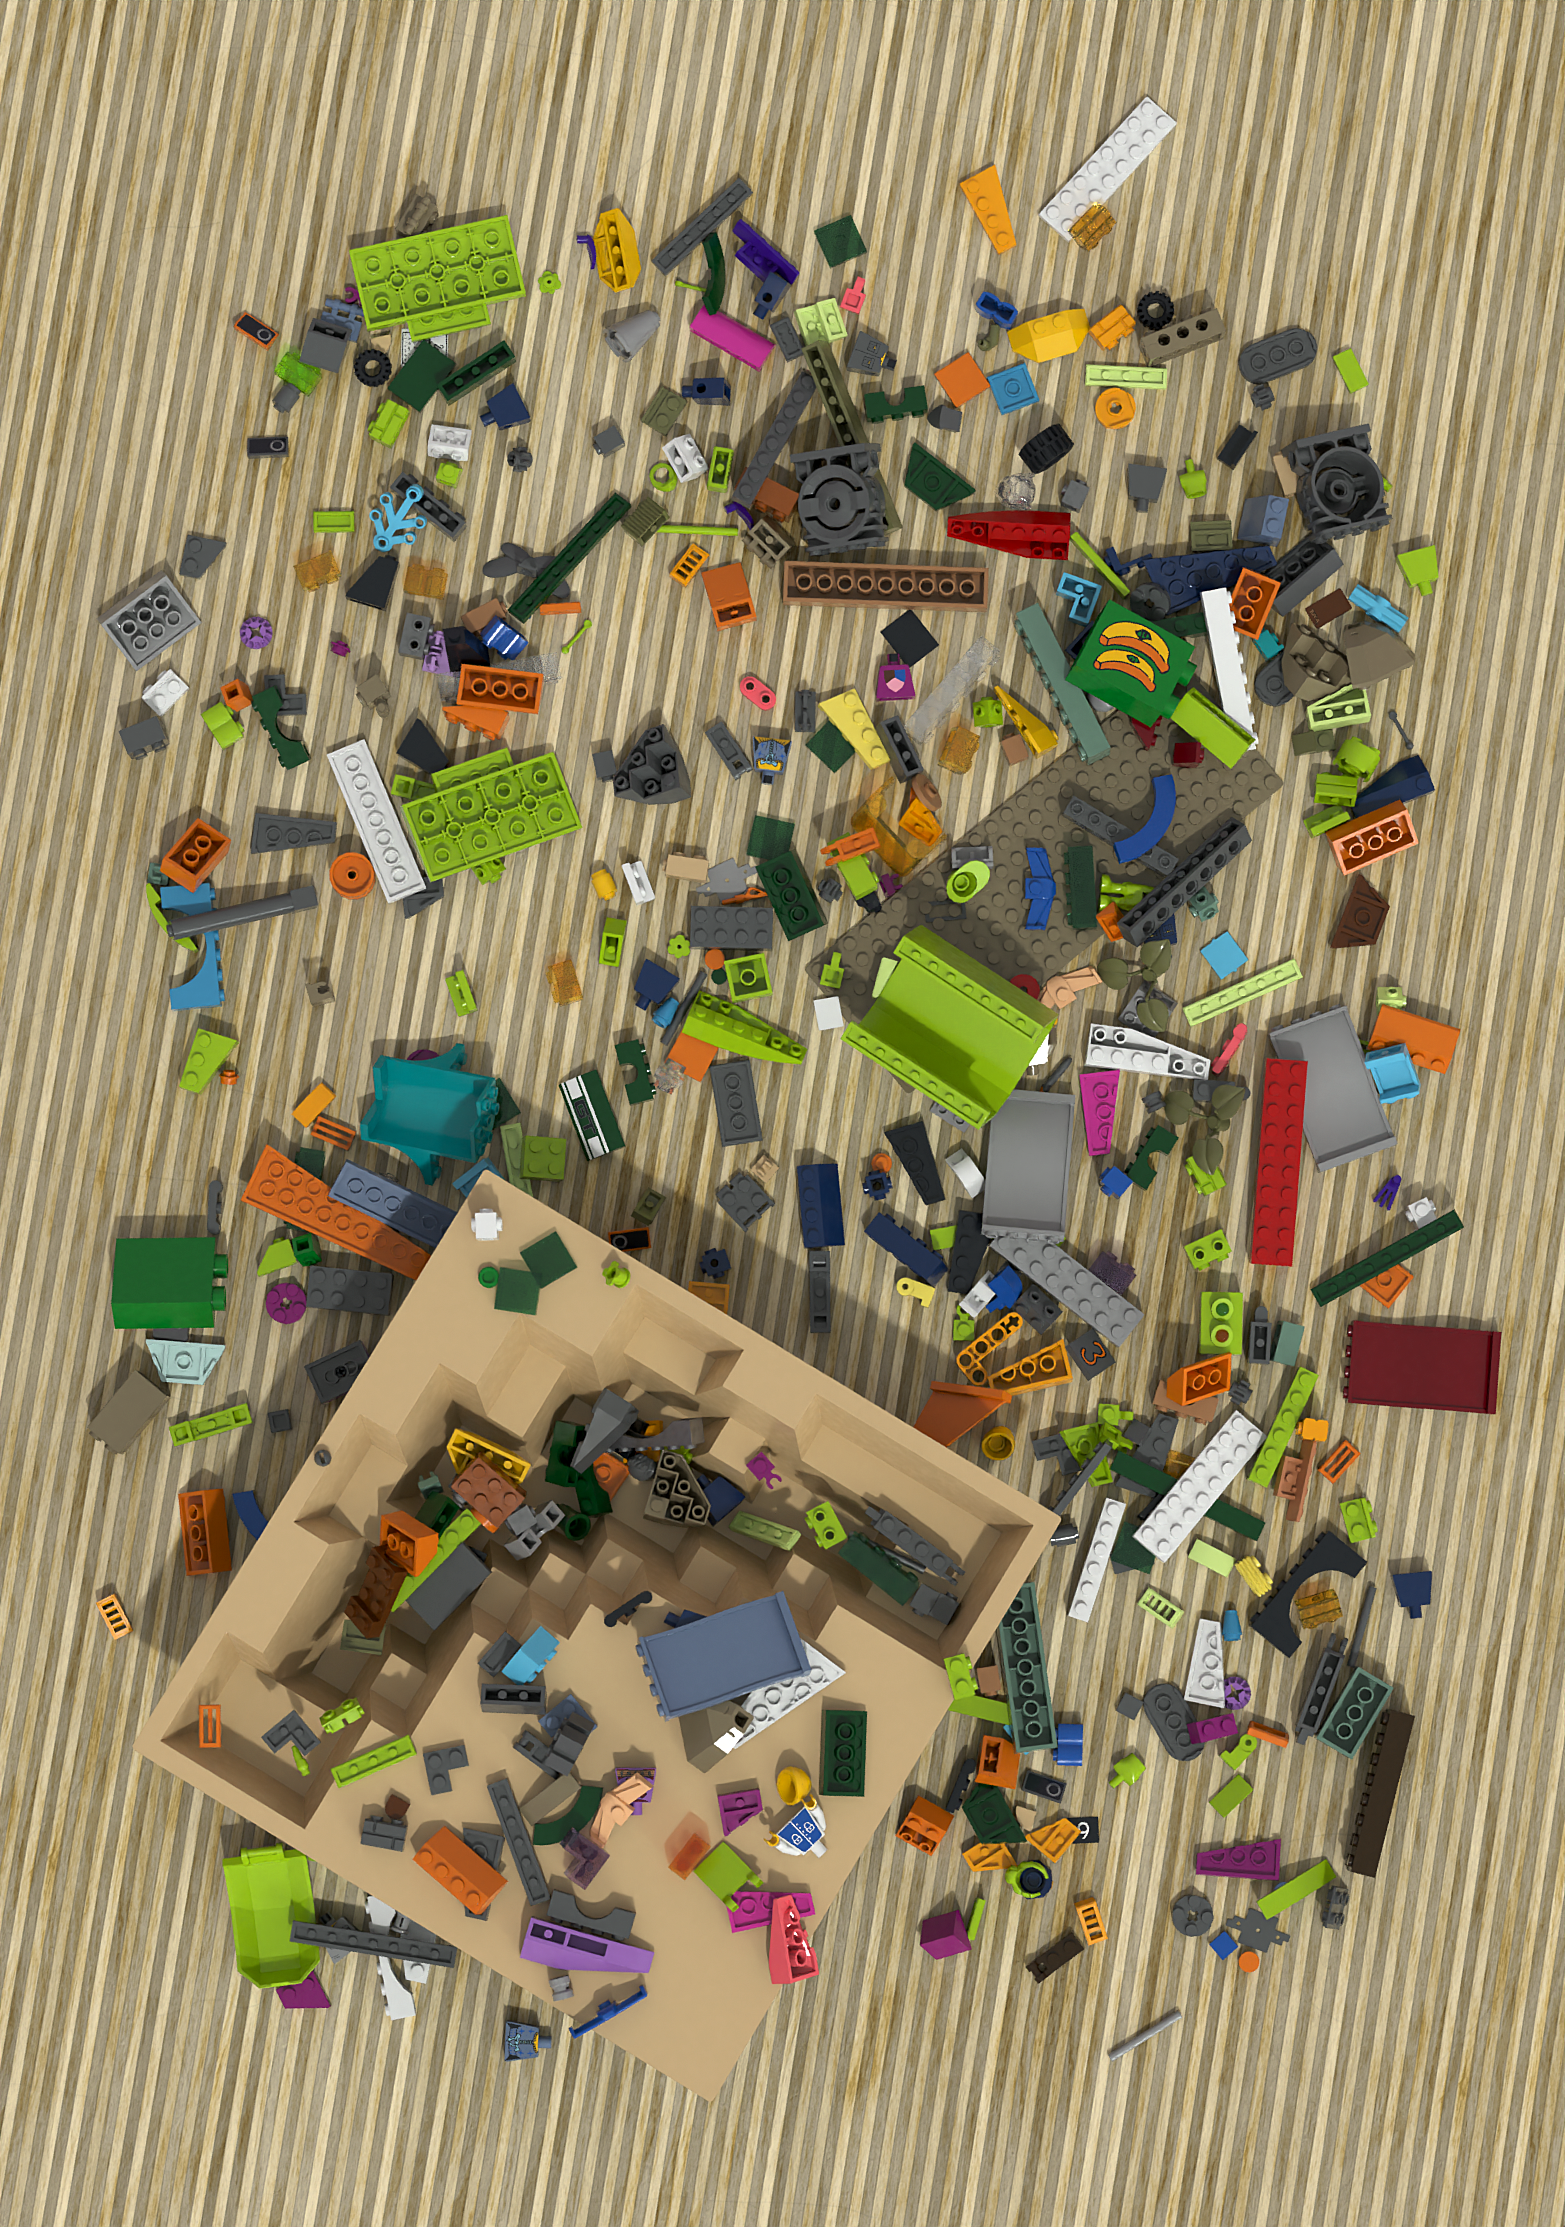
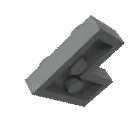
[264,674,307,716]
[1032,1434,1082,1476]
[261,1710,321,1756]
[423,1745,469,1795]

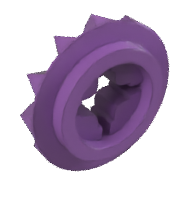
[240,616,273,649]
[1224,1677,1251,1710]

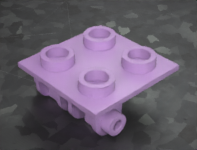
[422,631,461,679]

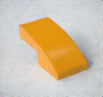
[292,1082,336,1128]

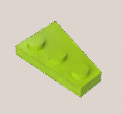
[1059,1422,1113,1487]

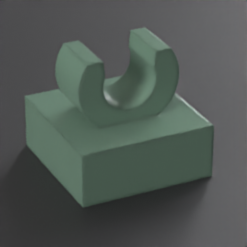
[147,863,169,886]
[418,1471,444,1499]

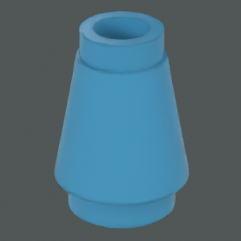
[652,997,679,1029]
[1222,1610,1242,1641]

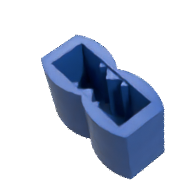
[975,292,1018,329]
[480,615,529,661]
[1053,1724,1083,1766]

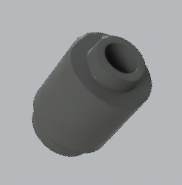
[272,382,301,413]
[1050,1523,1079,1547]

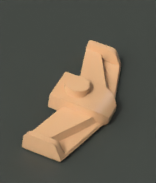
[1037,966,1102,1010]
[589,1772,654,1848]

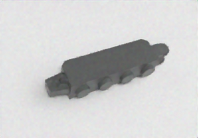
[864,1506,965,1586]
[1295,1633,1348,1745]

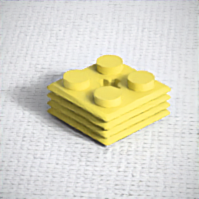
[1234,1555,1273,1597]

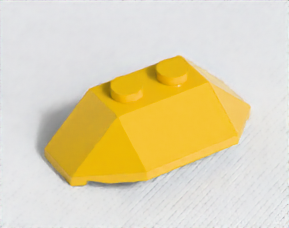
[593,208,641,293]
[1007,309,1090,363]
[447,1428,531,1484]

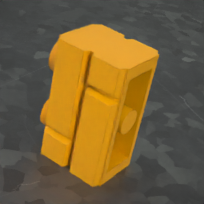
[1088,304,1136,351]
[1295,1418,1329,1442]

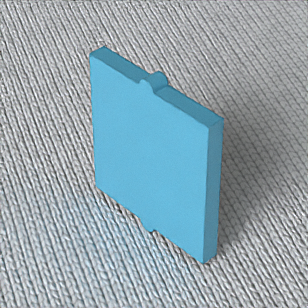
[1200,931,1248,980]

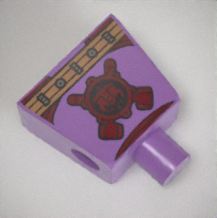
[615,1768,656,1815]

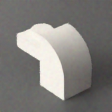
[945,1148,985,1198]
[959,1270,995,1318]

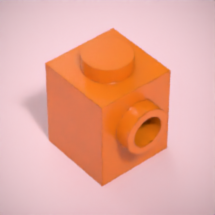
[220,679,253,712]

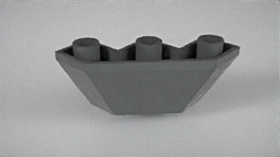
[613,724,691,805]

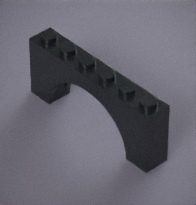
[1249,1531,1367,1658]

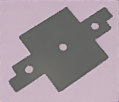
[1226,1908,1290,1953]

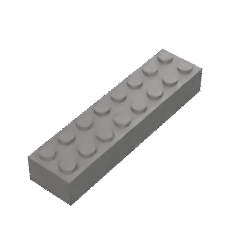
[988,1236,1145,1348]

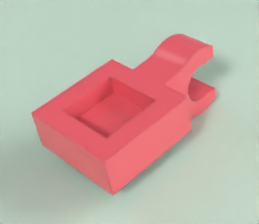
[840,277,866,315]

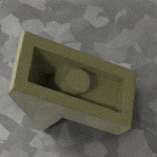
[1291,729,1336,756]
[631,1187,666,1226]

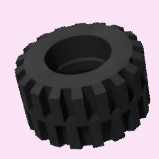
[1019,424,1074,474]

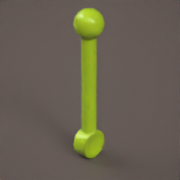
[675,281,706,292]
[561,620,592,654]

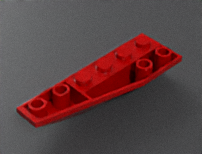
[947,510,1071,560]

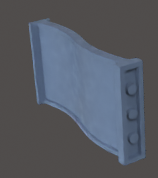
[635,1591,811,1722]

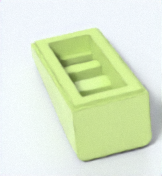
[871,957,898,1000]
[1137,1587,1184,1629]

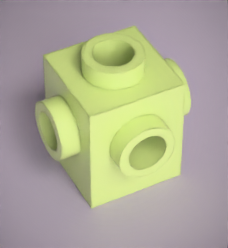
[1375,987,1406,1016]

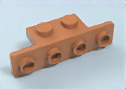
[1273,1440,1317,1522]

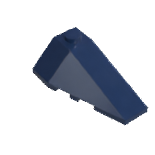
[1351,755,1435,819]

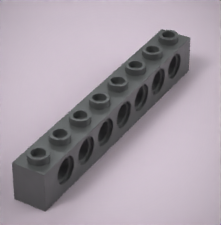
[1117,817,1252,947]

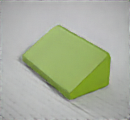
[1209,1774,1254,1818]

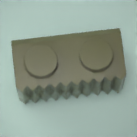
[621,497,670,547]

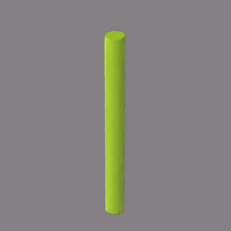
[657,525,738,536]

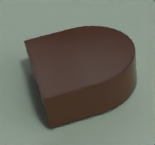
[385,1794,411,1819]

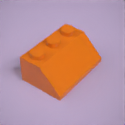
[1229,567,1281,640]
[1166,1352,1232,1406]
[380,1510,439,1577]

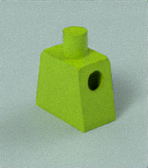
[1395,545,1438,596]

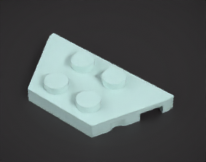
[146,1339,226,1385]

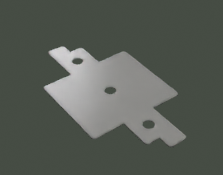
[696,858,757,903]

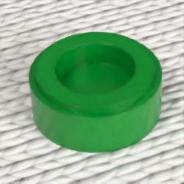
[478,1267,500,1288]

